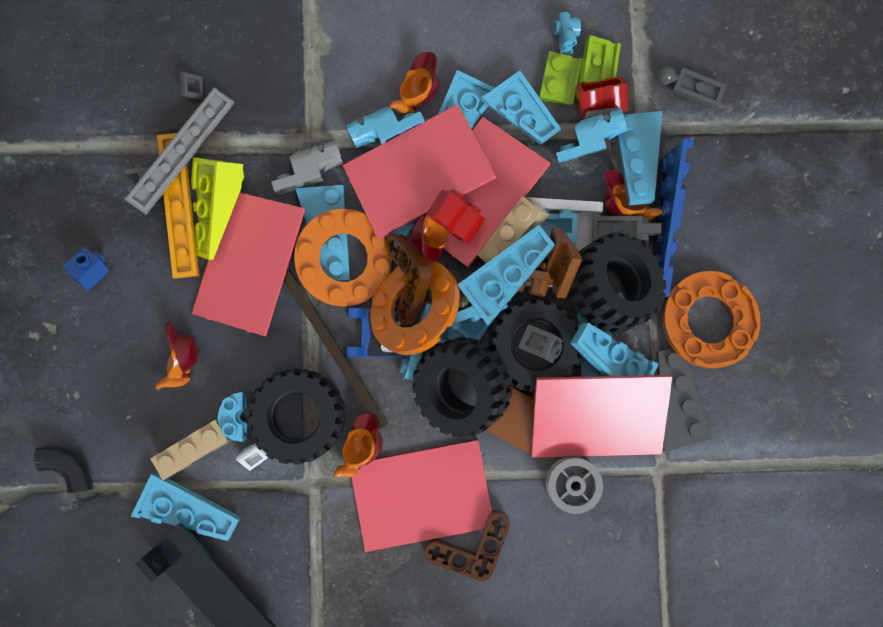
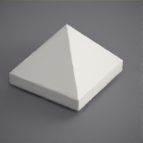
[235,443,268,471]

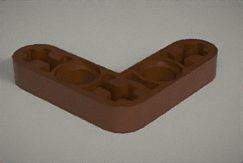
[386,234,431,326]
[425,510,510,581]

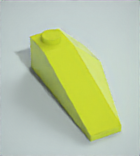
[191,157,244,260]

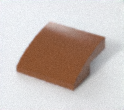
[540,226,582,299]
[486,385,535,454]

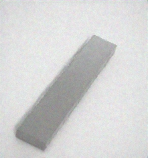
[125,87,234,215]

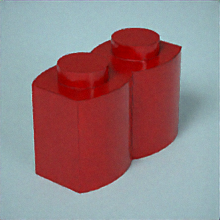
[575,77,629,120]
[426,189,485,244]

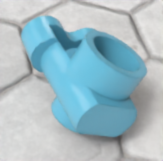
[553,12,581,55]

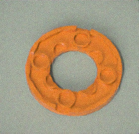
[294,209,392,307]
[370,261,460,355]
[662,271,760,369]

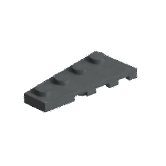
[656,347,711,452]

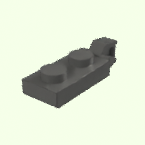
[592,216,662,242]

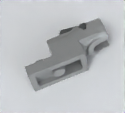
[271,139,343,195]

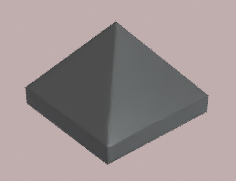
[180,71,203,100]

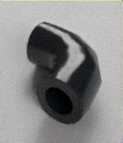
[34,446,94,493]

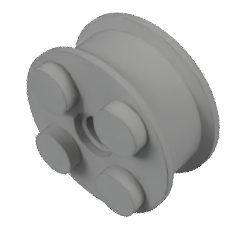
[545,456,603,514]

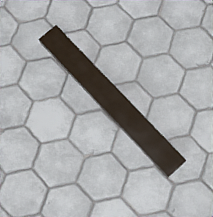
[283,267,389,429]

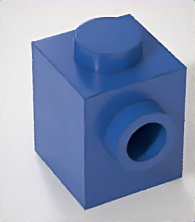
[62,247,109,291]

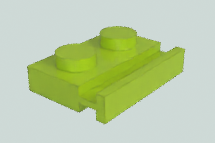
[579,35,621,84]
[539,51,583,107]

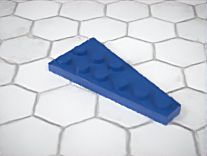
[653,139,694,298]

